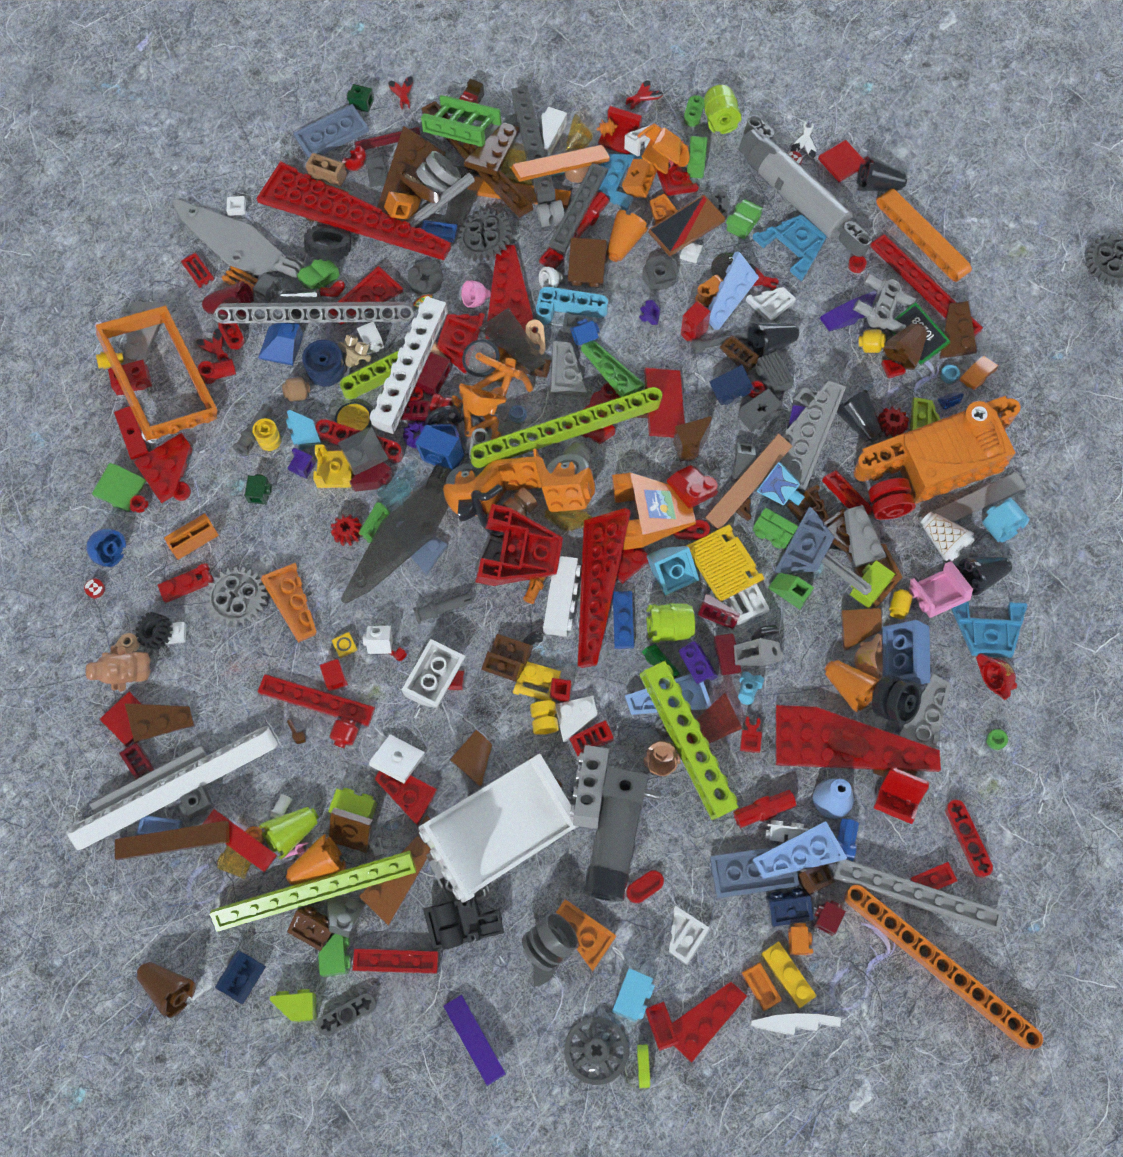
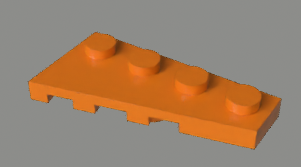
[261,563,317,643]

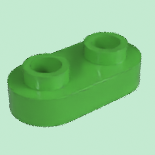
[684,95,704,127]

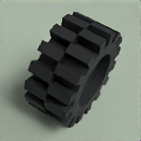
[135,612,173,649]

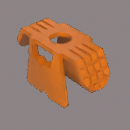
[637,123,690,174]

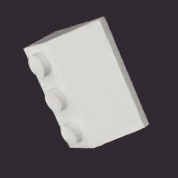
[402,639,465,708]

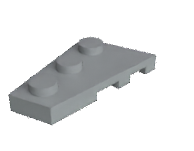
[550,341,587,396]
[844,505,887,569]

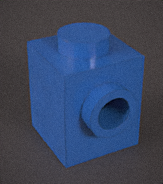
[570,318,600,345]

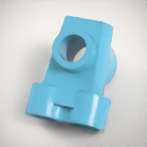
[738,671,765,705]

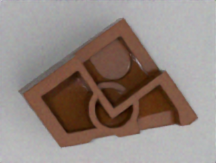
[841,608,882,651]
[450,729,492,787]

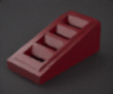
[400,400,431,422]
[697,594,740,629]
[119,742,154,779]

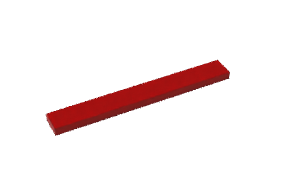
[870,234,983,336]

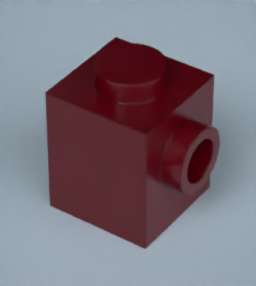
[813,900,846,936]

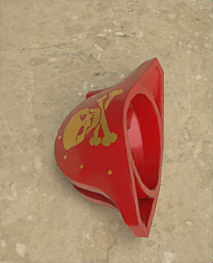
[976,654,1017,700]

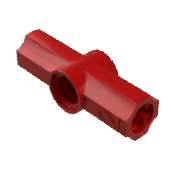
[573,192,609,238]
[733,789,797,829]

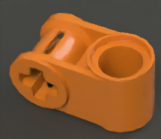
[695,275,723,307]

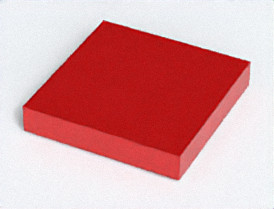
[818,140,865,182]
[99,692,142,747]

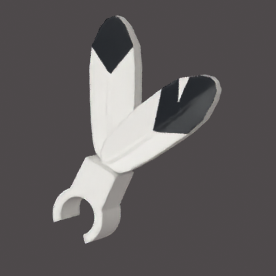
[790,122,816,159]

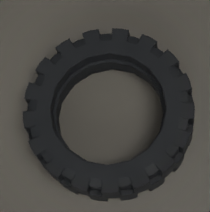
[304,224,351,261]

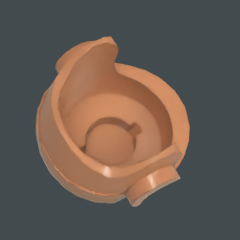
[644,740,681,776]

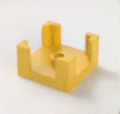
[313,445,355,488]

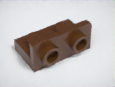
[287,905,333,951]

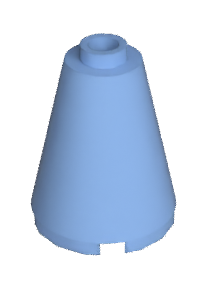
[813,778,854,819]

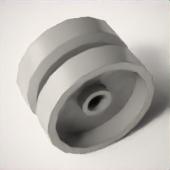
[416,151,461,195]

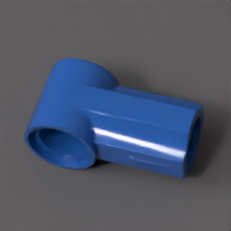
[837,819,859,862]

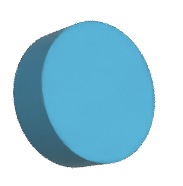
[940,365,960,384]

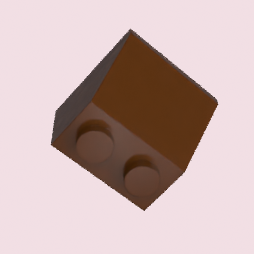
[673,416,712,462]

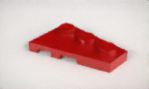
[375,771,438,826]

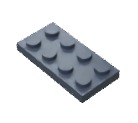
[293,104,369,159]
[709,847,799,899]

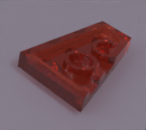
[686,693,743,744]

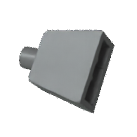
[734,638,783,666]

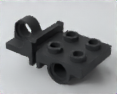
[423,894,504,951]

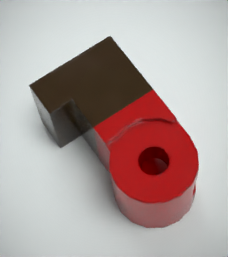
[459,78,484,104]

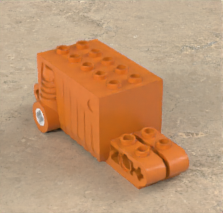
[853,396,1021,504]

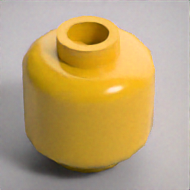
[859,329,886,353]

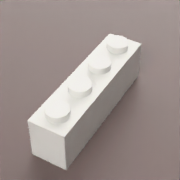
[543,556,581,637]

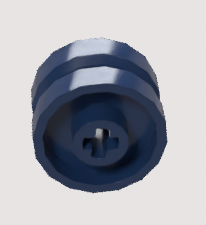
[302,339,346,387]

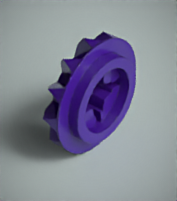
[403,421,426,449]

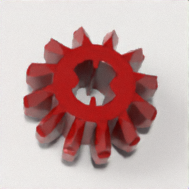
[878,405,909,437]
[330,514,362,546]

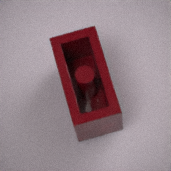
[416,352,452,397]

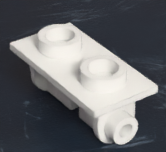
[765,820,809,842]

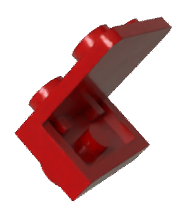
[873,767,930,824]

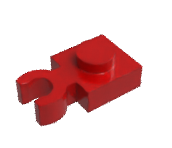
[739,717,762,753]

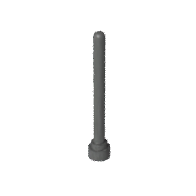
[691,332,747,354]

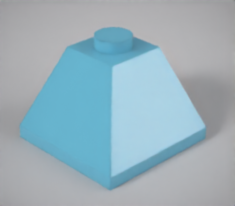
[646,546,699,596]

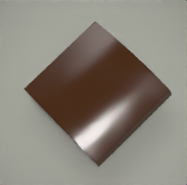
[481,634,533,682]

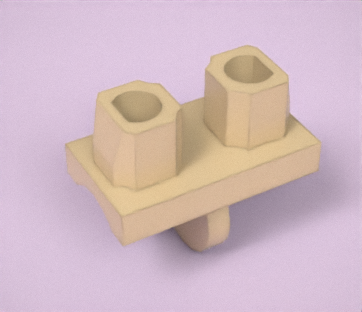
[338,335,371,367]

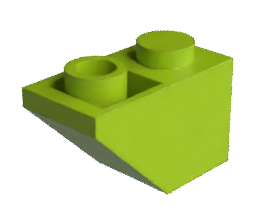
[270,989,317,1022]

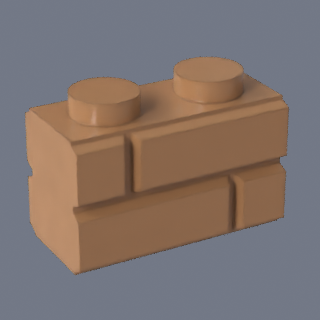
[306,153,347,187]

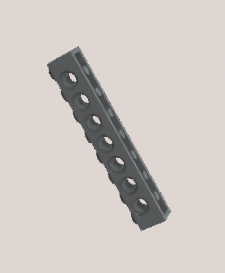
[511,86,555,205]

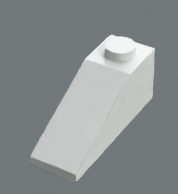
[540,107,567,157]

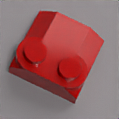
[666,465,718,509]

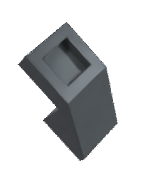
[732,442,756,482]

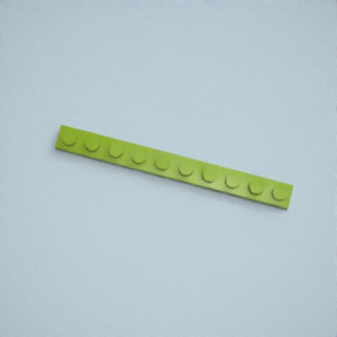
[210,851,416,932]

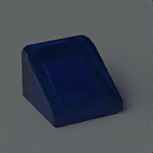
[938,392,964,410]

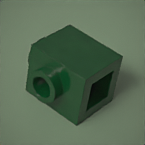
[347,84,374,113]
[244,474,272,505]

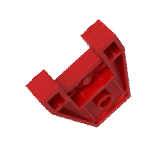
[475,504,563,586]

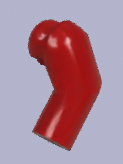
[320,280,345,297]

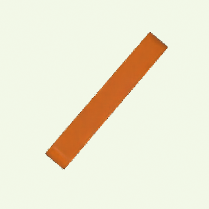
[876,189,972,282]

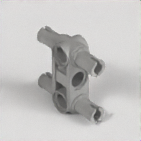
[853,273,916,334]

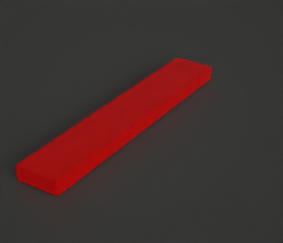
[257,674,375,727]

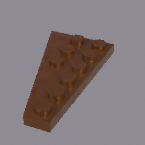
[377,126,446,219]

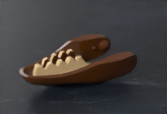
[399,172,440,203]

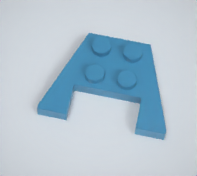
[597,154,642,212]
[752,215,827,281]
[951,601,1027,658]

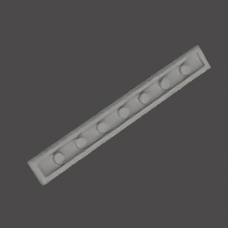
[833,860,1004,933]

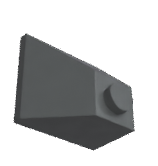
[338,427,388,475]

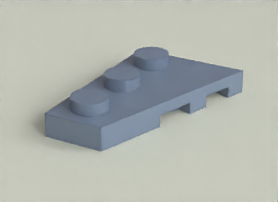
[390,516,448,576]

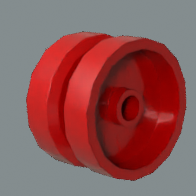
[868,478,916,520]

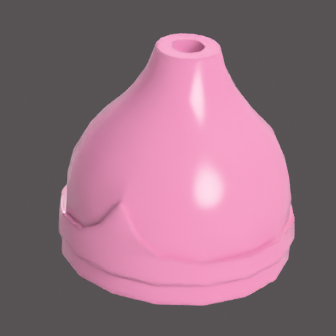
[461,280,491,308]

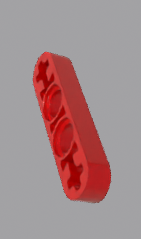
[945,800,993,878]

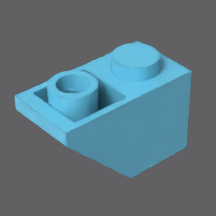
[286,410,321,450]

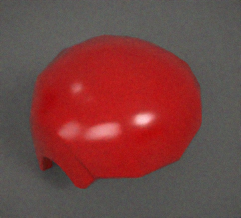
[342,146,366,171]

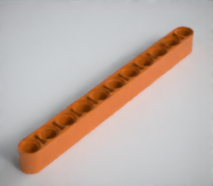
[844,885,1043,1049]

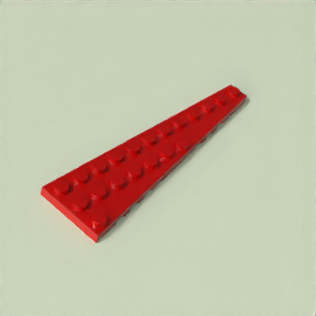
[256,161,452,260]

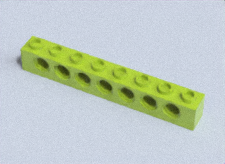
[639,661,739,820]

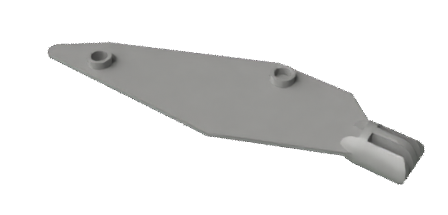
[173,200,305,278]

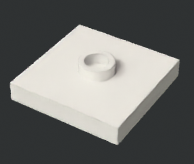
[369,735,425,783]

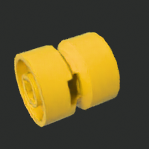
[253,418,282,451]
[530,701,559,735]

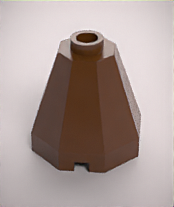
[883,323,928,370]

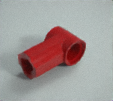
[198,358,236,384]

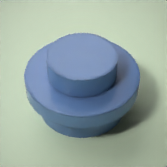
[508,405,527,423]

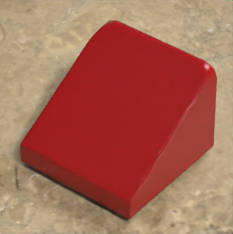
[447,670,464,690]
[549,678,571,702]

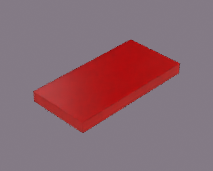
[644,368,685,438]

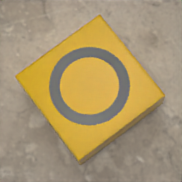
[331,632,358,659]

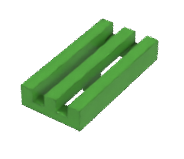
[359,502,391,544]

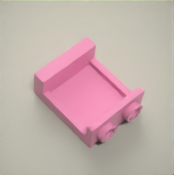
[908,561,973,618]

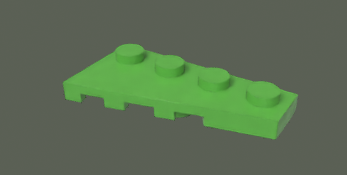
[581,340,645,397]

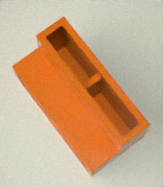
[164,513,219,560]

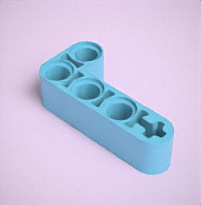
[536,287,608,325]

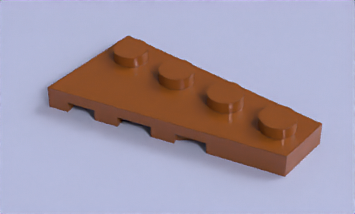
[359,836,431,926]

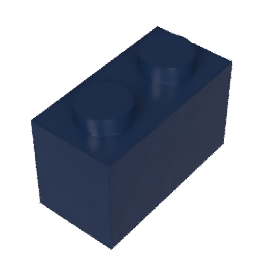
[709,365,754,406]

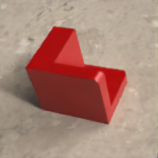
[319,659,348,692]

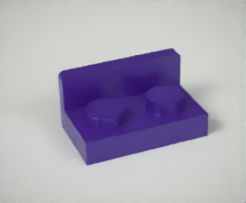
[678,641,719,684]

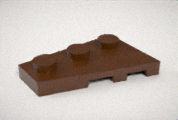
[939,301,977,359]
[125,704,195,743]

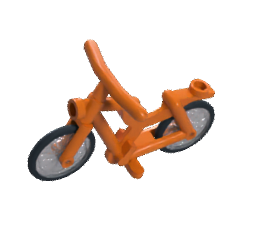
[451,339,533,454]

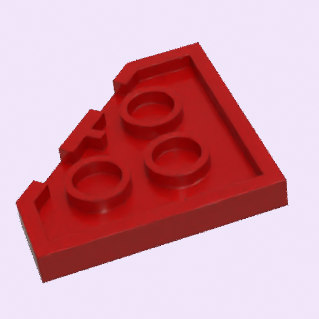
[134,432,192,504]

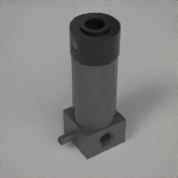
[583,767,661,902]

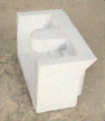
[624,126,650,156]

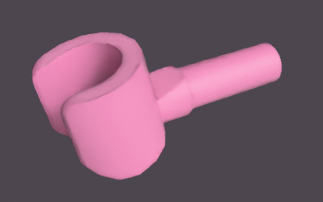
[283,842,309,859]

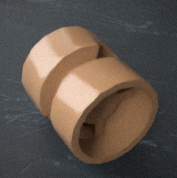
[502,487,538,516]

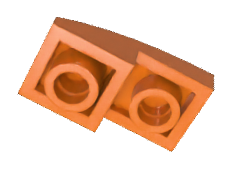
[959,356,999,390]

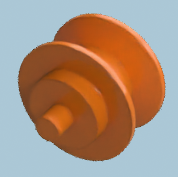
[596,118,617,137]

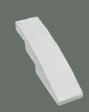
[749,1013,841,1036]

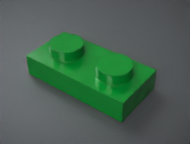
[642,644,680,679]

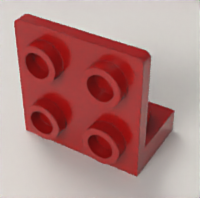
[598,106,642,155]

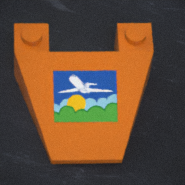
[612,472,696,550]

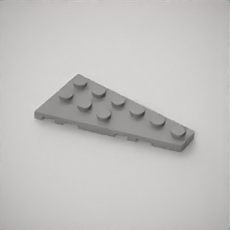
[766,381,846,491]

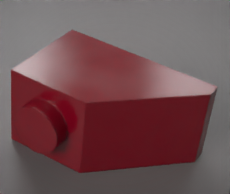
[350,462,393,492]

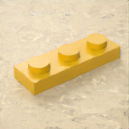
[761,941,817,1009]

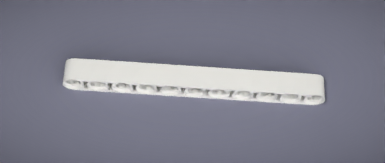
[66,726,278,850]

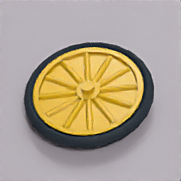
[335,402,372,436]

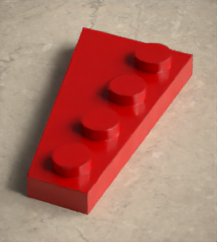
[328,266,404,325]

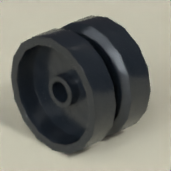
[872,675,922,725]

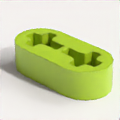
[637,1044,650,1088]

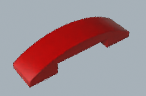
[202,809,277,872]

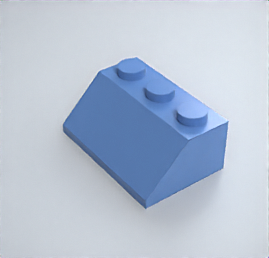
[883,620,930,685]

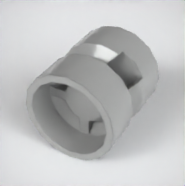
[536,200,565,228]

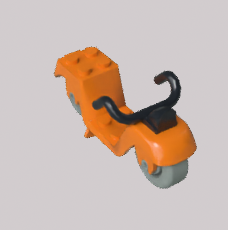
[443,449,595,538]

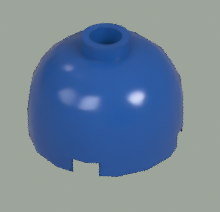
[86,529,126,567]

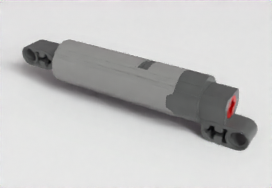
[739,116,872,257]

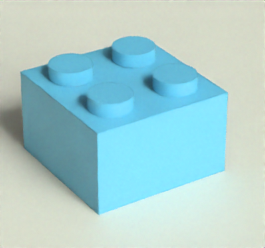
[612,968,655,1023]

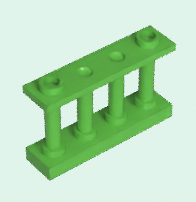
[421,95,502,147]

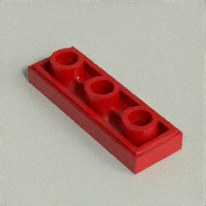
[114,406,149,460]

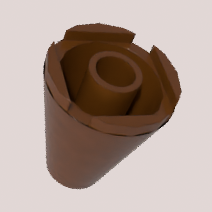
[136,962,196,1018]

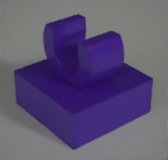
[639,300,661,325]

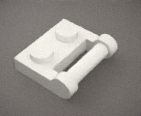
[727,576,770,625]

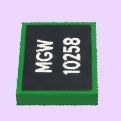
[890,302,950,366]

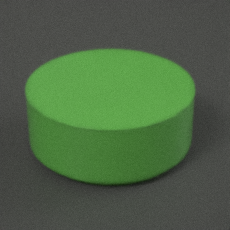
[986,729,1008,750]

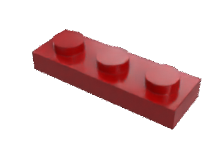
[822,470,873,516]

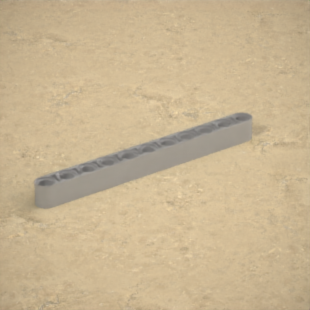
[214,302,414,323]

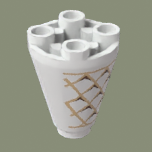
[920,511,975,562]

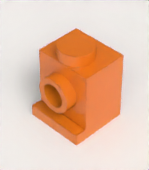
[788,923,813,955]

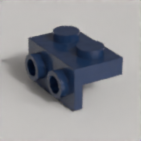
[215,950,266,1005]

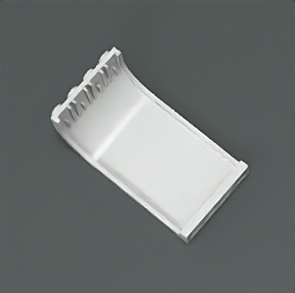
[418,754,579,902]

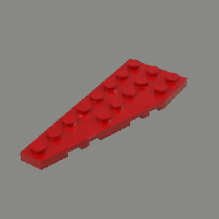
[775,705,941,772]

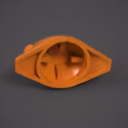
[459,383,507,416]

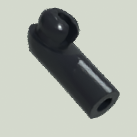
[751,625,778,641]
[523,631,543,657]

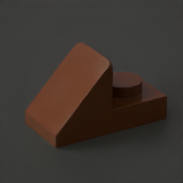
[798,864,836,895]

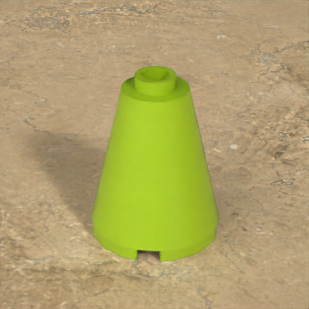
[259,807,319,860]

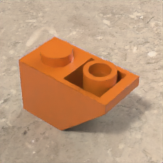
[384,191,421,219]

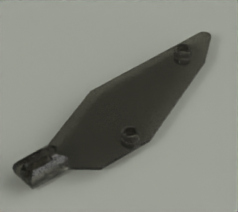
[341,464,452,604]

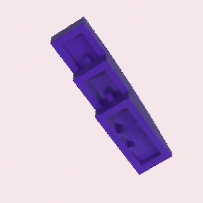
[820,291,877,332]
[443,994,506,1086]

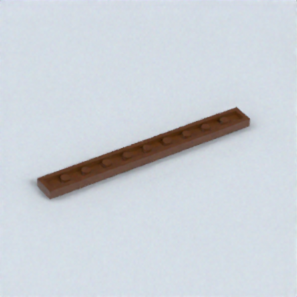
[421,101,533,218]

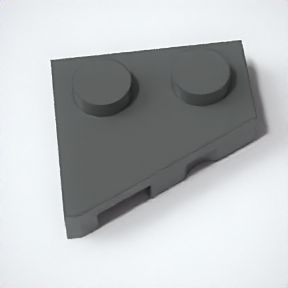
[326,895,365,938]

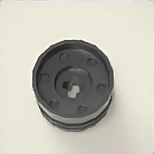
[522,912,579,971]

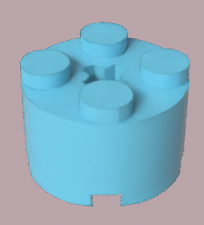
[982,497,1030,542]

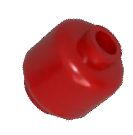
[329,718,359,749]

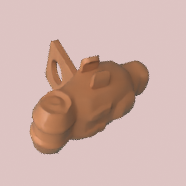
[85,645,151,692]

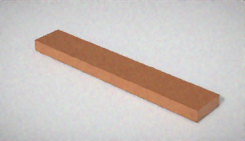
[704,434,793,530]

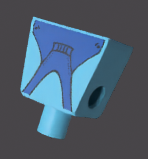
[757,462,804,506]

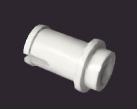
[270,794,292,819]

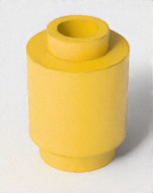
[889,589,913,620]

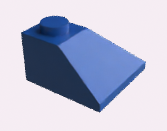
[258,323,303,366]

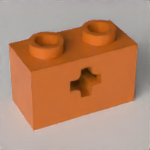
[622,159,657,198]

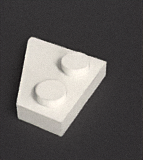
[746,287,796,323]
[556,696,598,742]

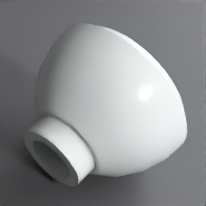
[539,267,562,288]

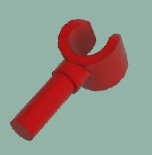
[387,647,407,662]

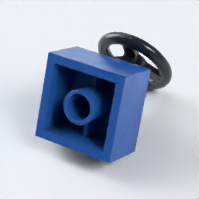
[415,406,464,472]

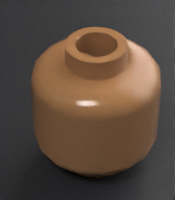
[282,377,310,402]

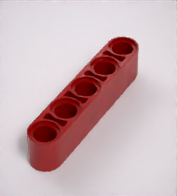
[315,419,404,463]

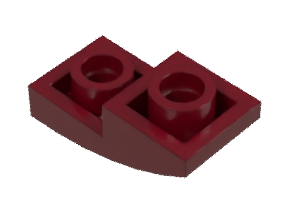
[714,633,742,676]

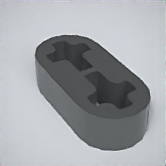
[711,190,728,220]

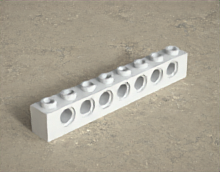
[370,297,448,434]

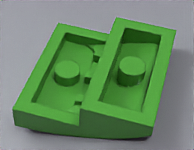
[92,463,147,513]

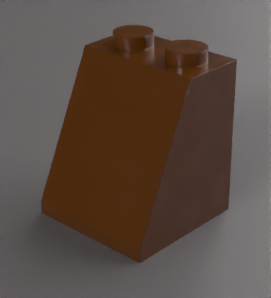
[568,238,607,288]

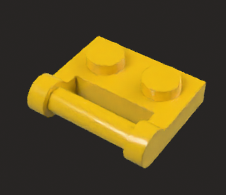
[513,662,561,701]

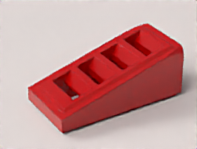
[569,720,614,757]

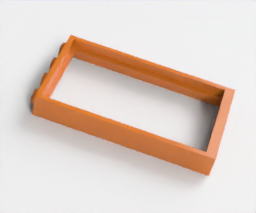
[96,306,217,441]

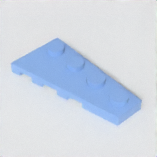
[708,252,759,330]
[624,674,713,715]
[753,821,847,879]

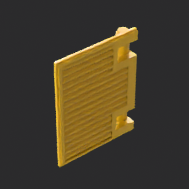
[687,524,765,602]

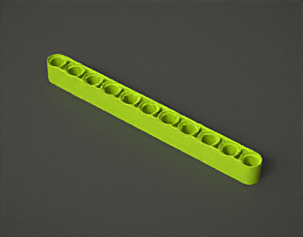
[470,387,662,468]

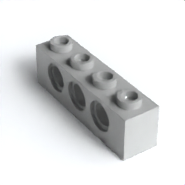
[570,745,609,829]

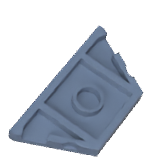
[775,507,835,574]

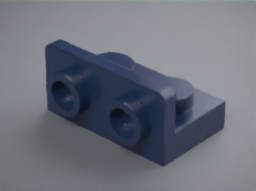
[765,888,814,927]

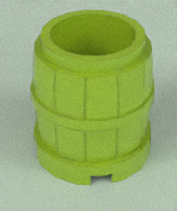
[704,84,742,134]
[646,603,695,643]

